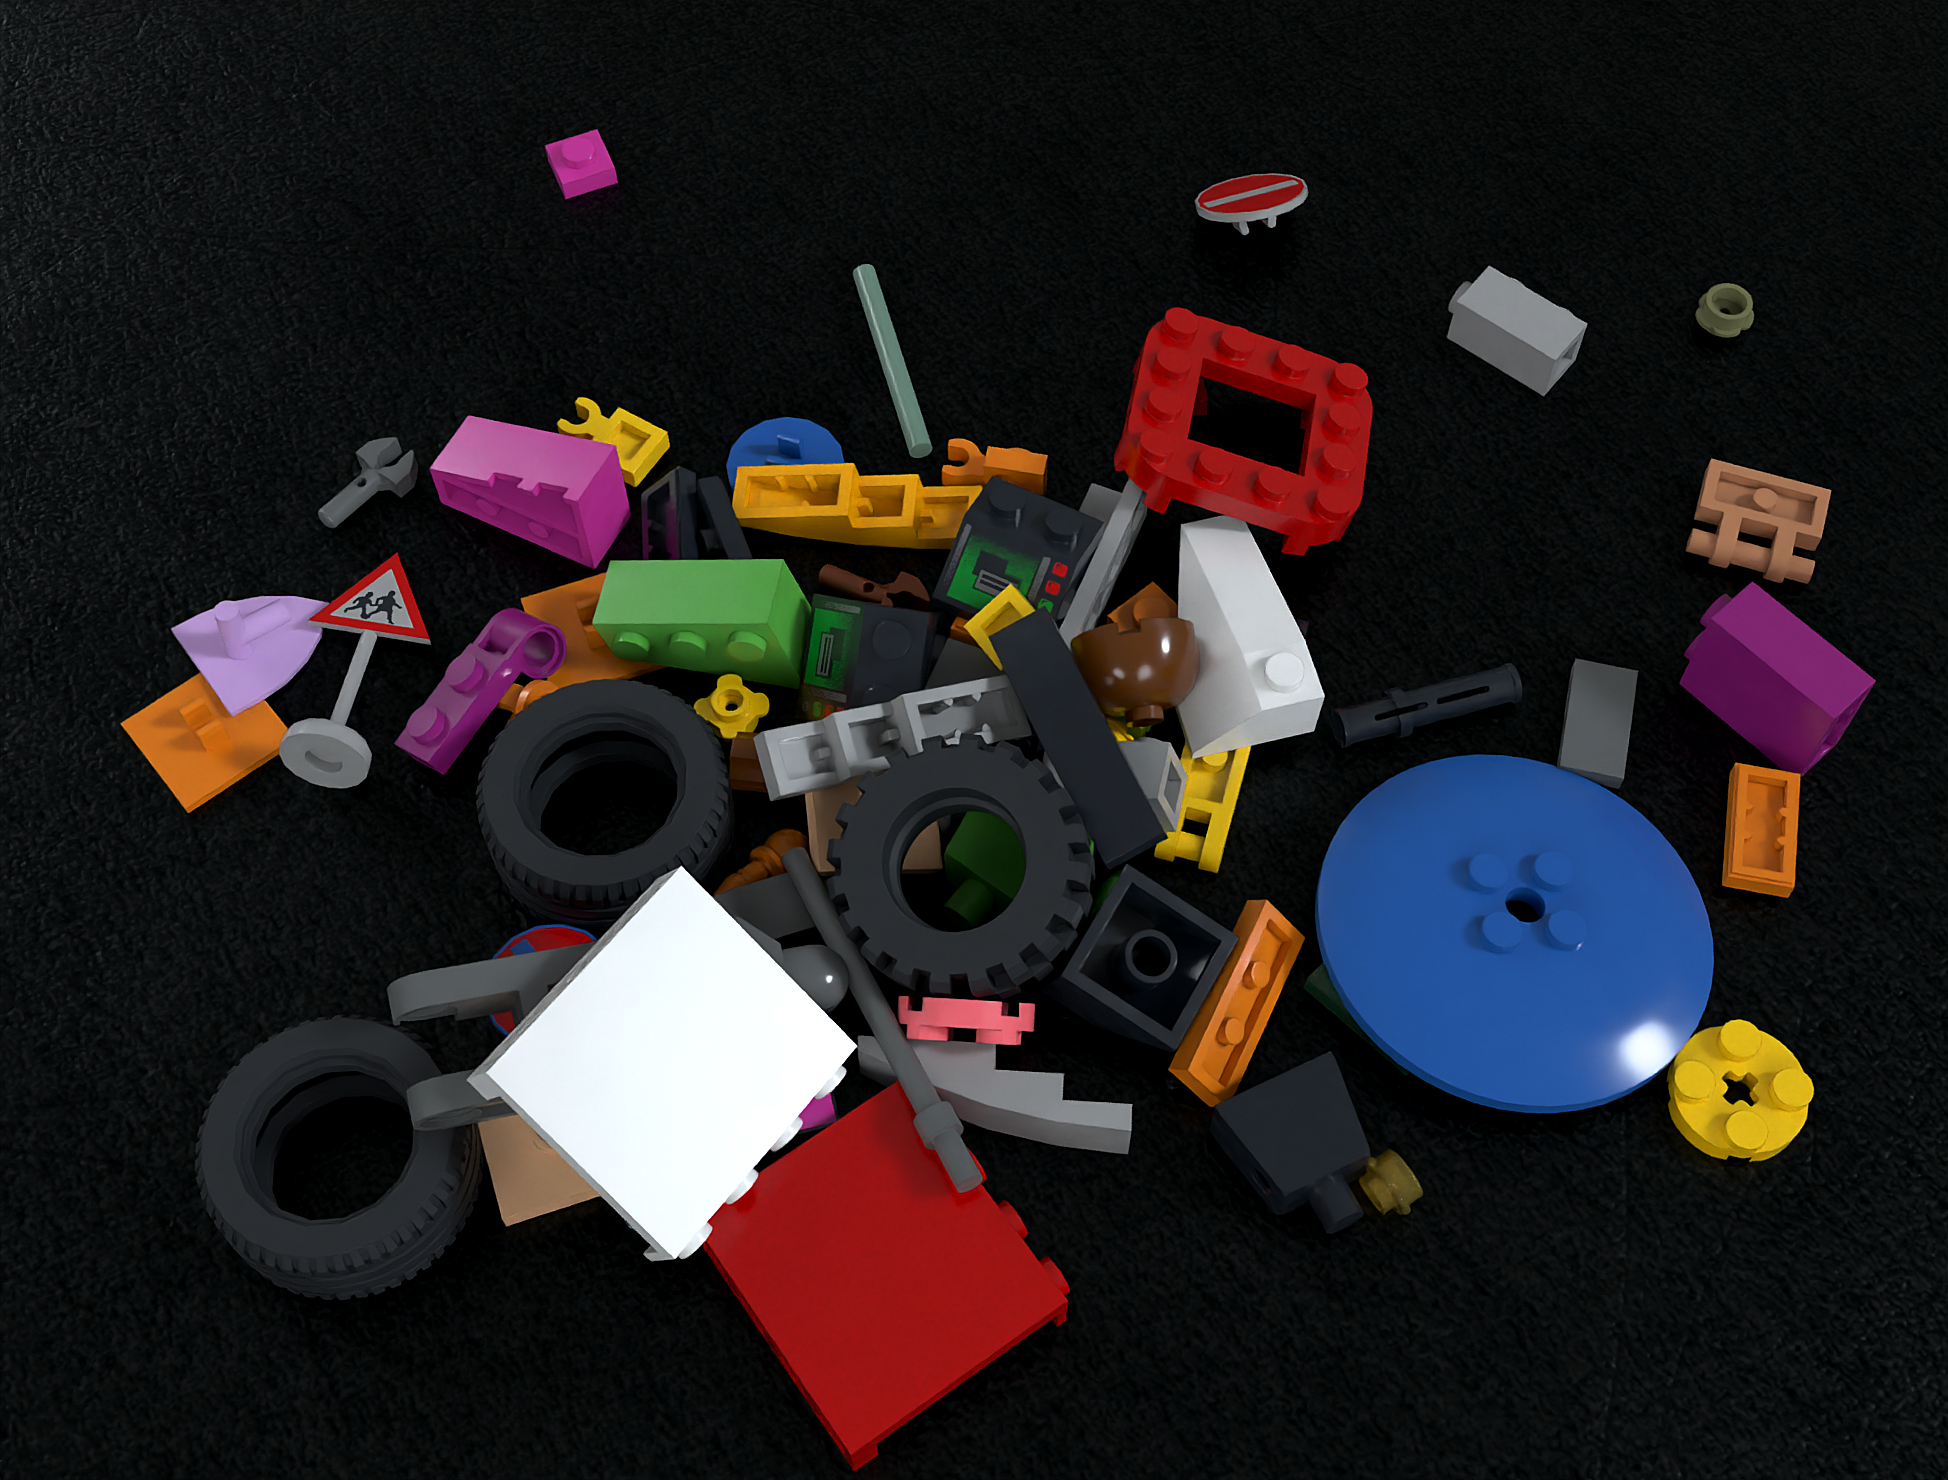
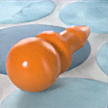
[713,829,811,896]

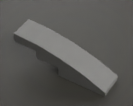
[753,674,1032,801]
[857,1036,1132,1154]

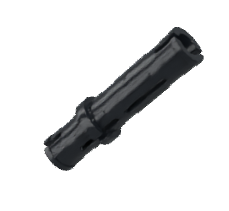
[1330,663,1522,748]

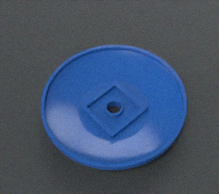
[1315,755,1714,1113]

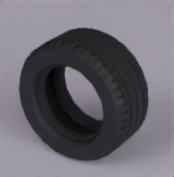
[476,679,736,937]
[195,1015,484,1300]

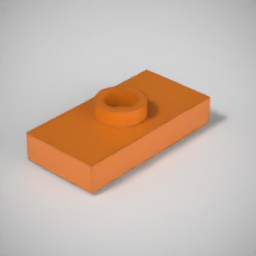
[1722,762,1801,898]

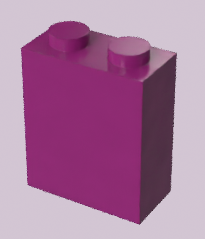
[1679,581,1876,778]

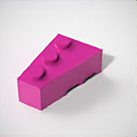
[430,415,632,569]

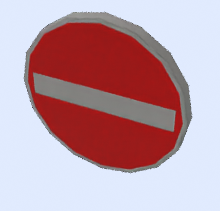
[1195,173,1308,235]

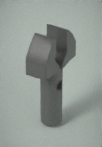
[318,437,418,528]

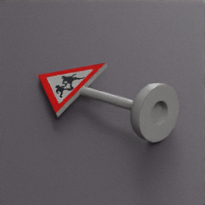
[279,553,431,788]

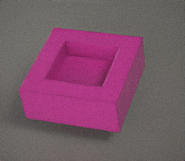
[545,129,618,199]

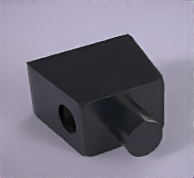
[1209,1051,1370,1234]

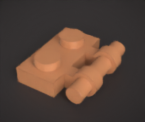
[1686,459,1831,584]

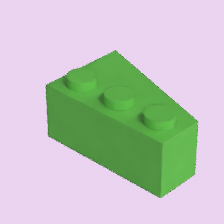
[592,559,811,689]

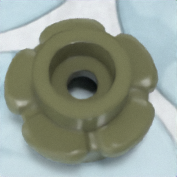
[1696,283,1754,338]

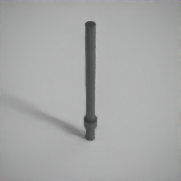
[781,847,983,1193]

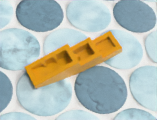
[732,463,983,549]

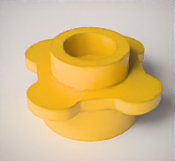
[694,674,770,742]

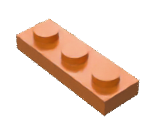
[1168,900,1305,1107]

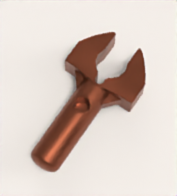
[818,564,930,612]

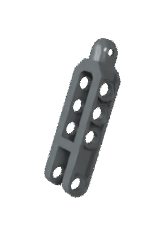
[387,917,849,1131]

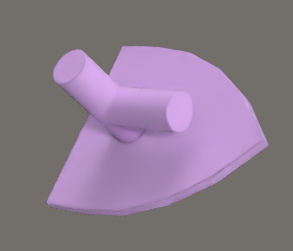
[171,596,329,717]

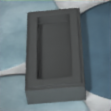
[1557,658,1638,789]

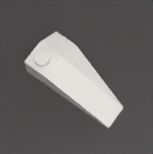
[1175,515,1325,759]

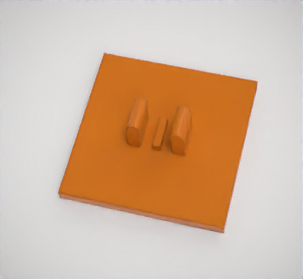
[521,572,669,689]
[120,672,288,813]

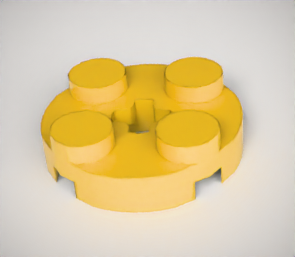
[1667,1020,1814,1162]

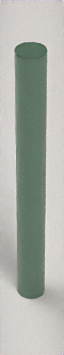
[853,264,932,458]

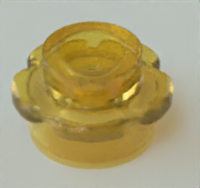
[1359,1149,1423,1215]

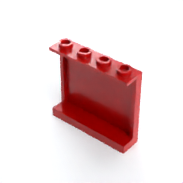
[701,1081,1070,1472]

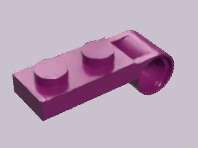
[394,608,567,775]

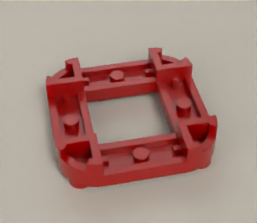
[1114,307,1373,556]

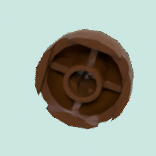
[1070,617,1200,728]

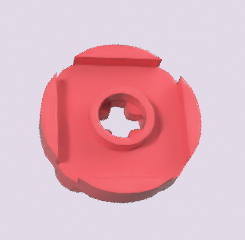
[897,996,1035,1045]

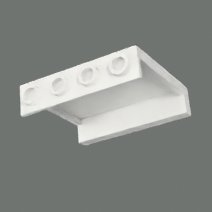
[467,866,857,1261]

